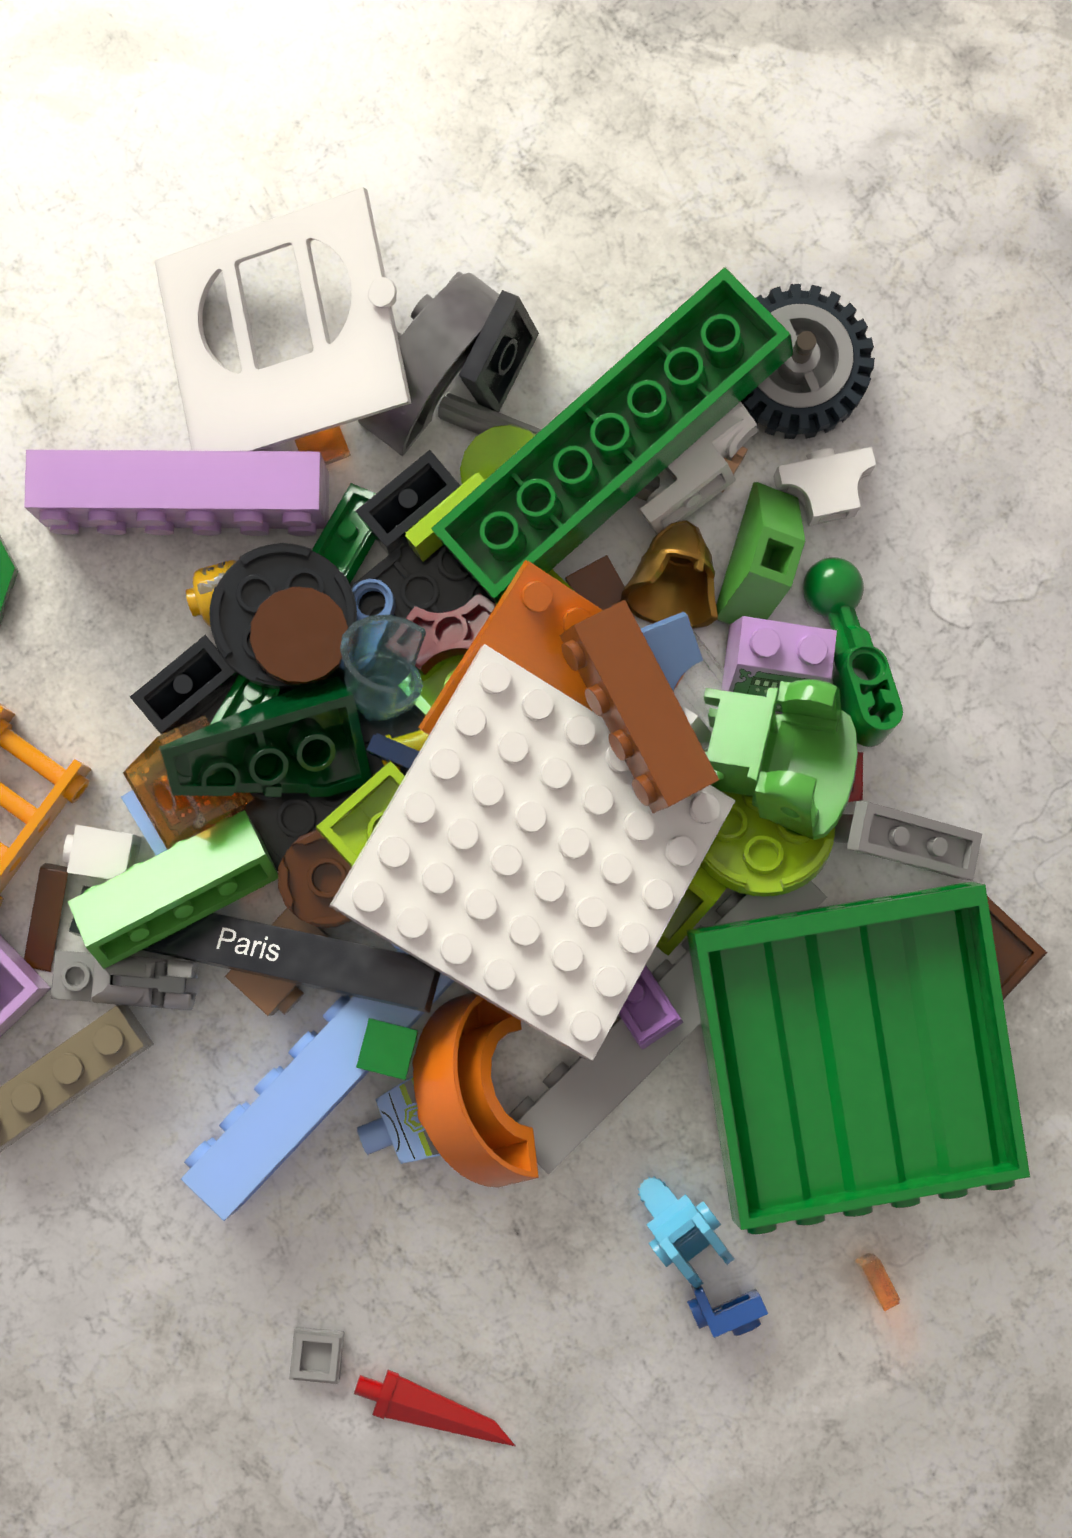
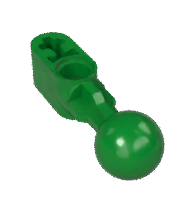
[803,557,903,747]

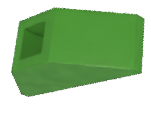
[716,482,805,625]

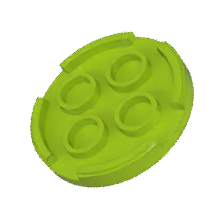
[701,791,835,897]

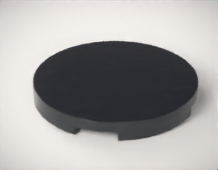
[209,543,357,690]

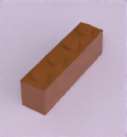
[559,600,719,813]

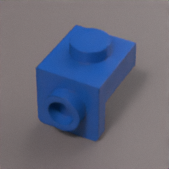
[687,1285,768,1338]

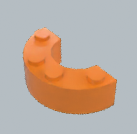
[412,992,539,1188]

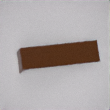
[24,863,68,972]

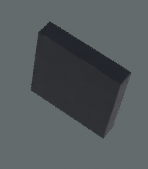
[459,290,539,412]

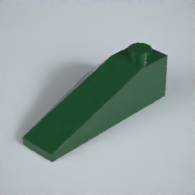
[159,676,372,797]

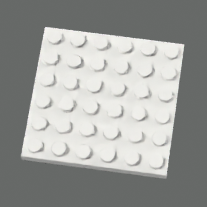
[329,644,735,1061]

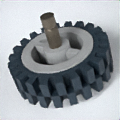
[741,284,875,439]

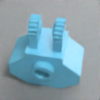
[638,1176,735,1289]

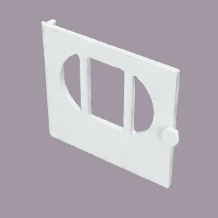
[155,187,411,451]

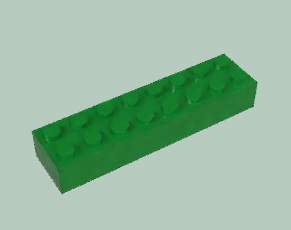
[431,267,793,604]

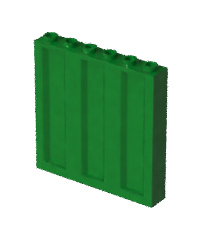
[686,882,1030,1234]

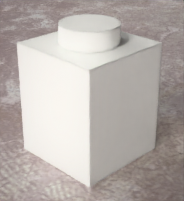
[63,825,142,880]

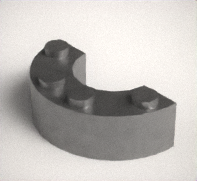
[358,272,500,456]

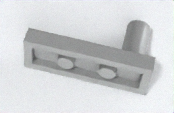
[834,801,982,881]

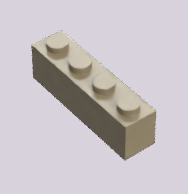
[0,1005,154,1152]

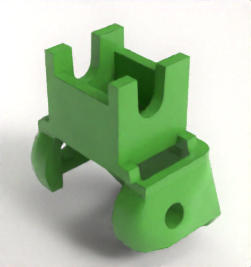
[703,679,858,840]

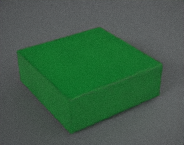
[356,1018,419,1080]

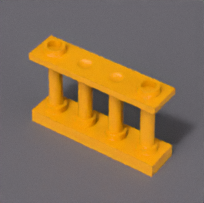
[0,703,91,906]

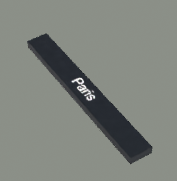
[69,886,441,1013]

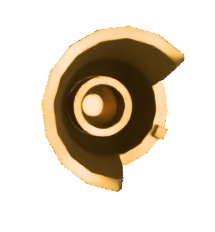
[621,520,718,629]

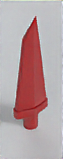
[354,1370,516,1446]

